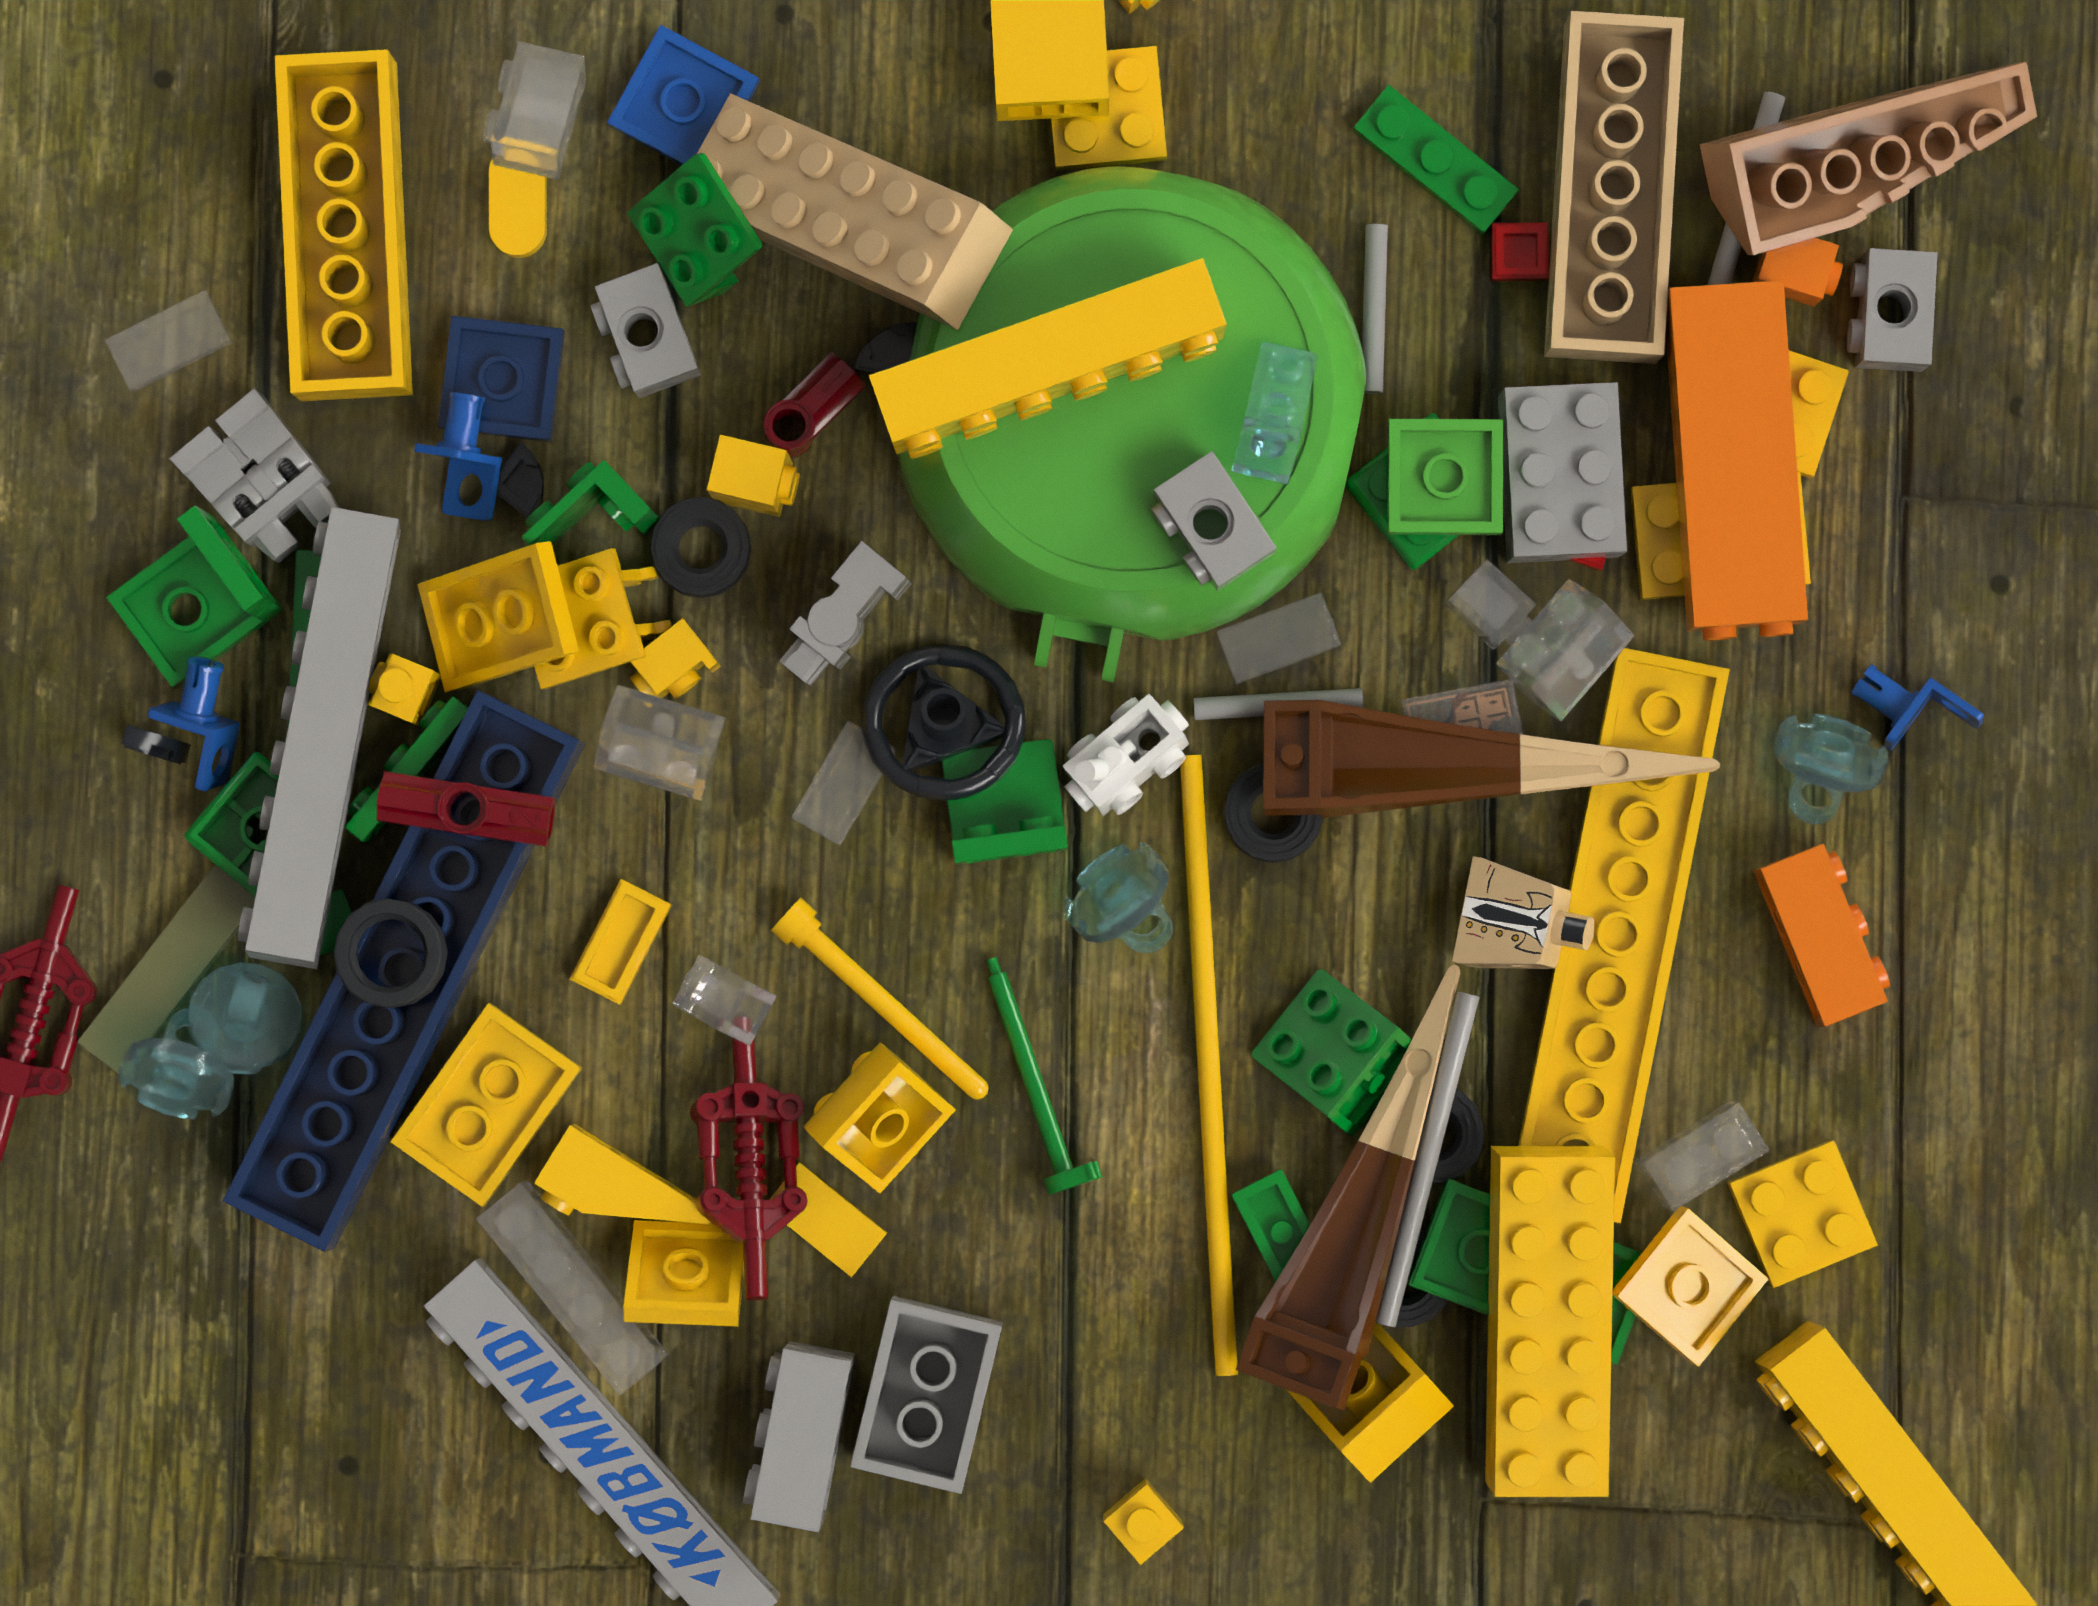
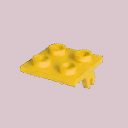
[534,548,672,689]

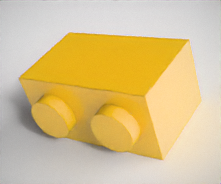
[707,435,800,517]

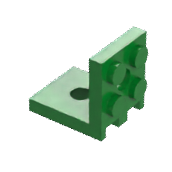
[106,505,285,689]

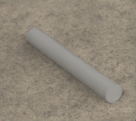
[1362,224,1388,394]
[1193,688,1363,720]

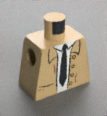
[1452,856,1594,969]

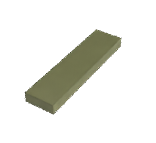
[77,864,255,1076]

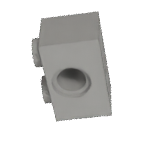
[1847,248,1938,372]
[590,263,701,399]
[1150,451,1277,591]

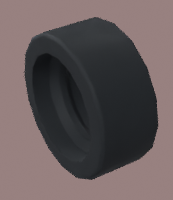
[333,898,448,1008]

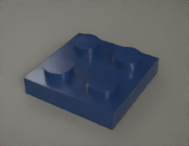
[438,316,565,442]

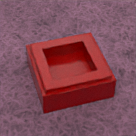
[1490,222,1549,282]

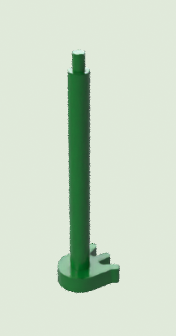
[986,957,1103,1195]

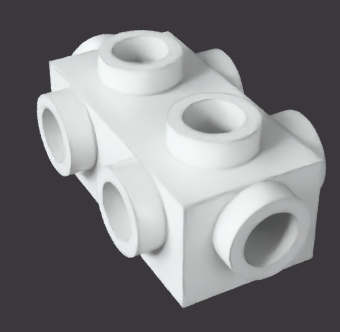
[1063,694,1189,816]

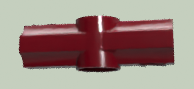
[376,771,556,847]

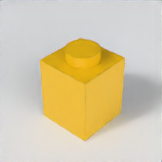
[1103,1478,1184,1565]

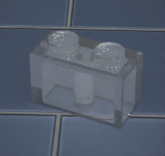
[484,41,587,180]
[1496,578,1634,721]
[594,685,726,801]
[1635,1101,1770,1211]

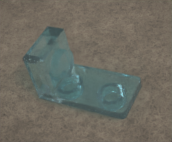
[1232,342,1317,485]

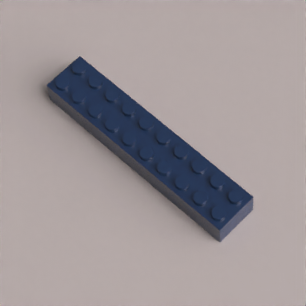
[223,690,586,1252]

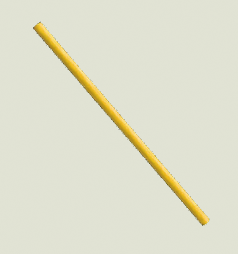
[1180,755,1238,1376]

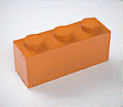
[1753,844,1890,1027]

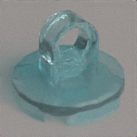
[1774,714,1888,824]
[1064,842,1173,953]
[187,962,302,1075]
[118,1008,234,1119]

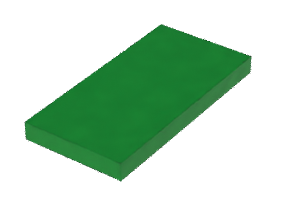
[1407,1178,1642,1365]

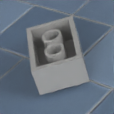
[1498,382,1627,563]
[850,1296,1003,1494]
[743,1341,856,1532]

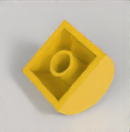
[803,1042,956,1193]

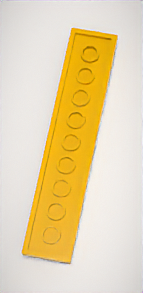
[1518,647,1730,1223]

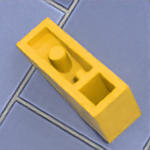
[534,1124,712,1224]

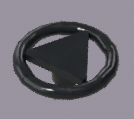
[861,643,1026,801]

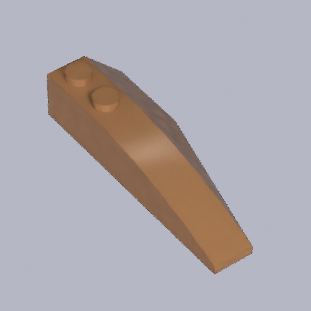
[1699,62,2037,255]

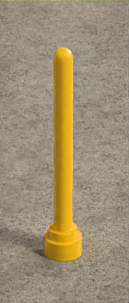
[770,898,988,1100]

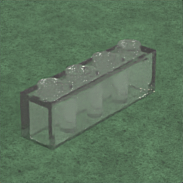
[476,1180,669,1396]

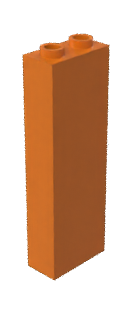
[1666,280,1808,641]

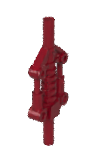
[0,884,97,1162]
[690,1018,808,1301]

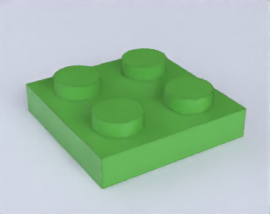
[1387,419,1503,535]

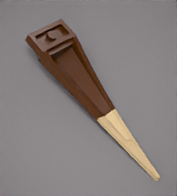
[1263,700,1720,818]
[1236,964,1460,1410]

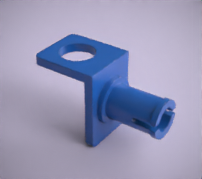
[414,392,502,521]
[147,657,240,791]
[1851,664,1984,751]

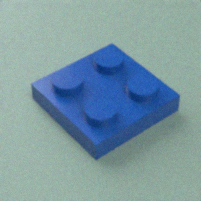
[607,25,760,166]

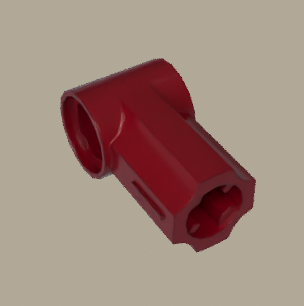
[763,352,866,458]

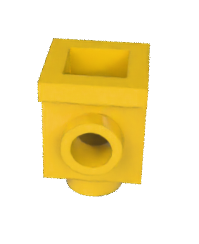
[629,618,721,704]
[368,653,441,726]

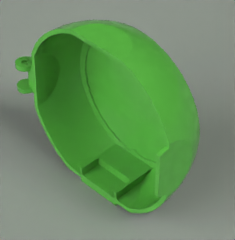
[899,166,1367,683]

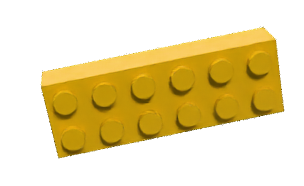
[275,49,413,401]
[869,258,1227,459]
[1485,1146,1615,1497]
[1754,1320,2037,1606]

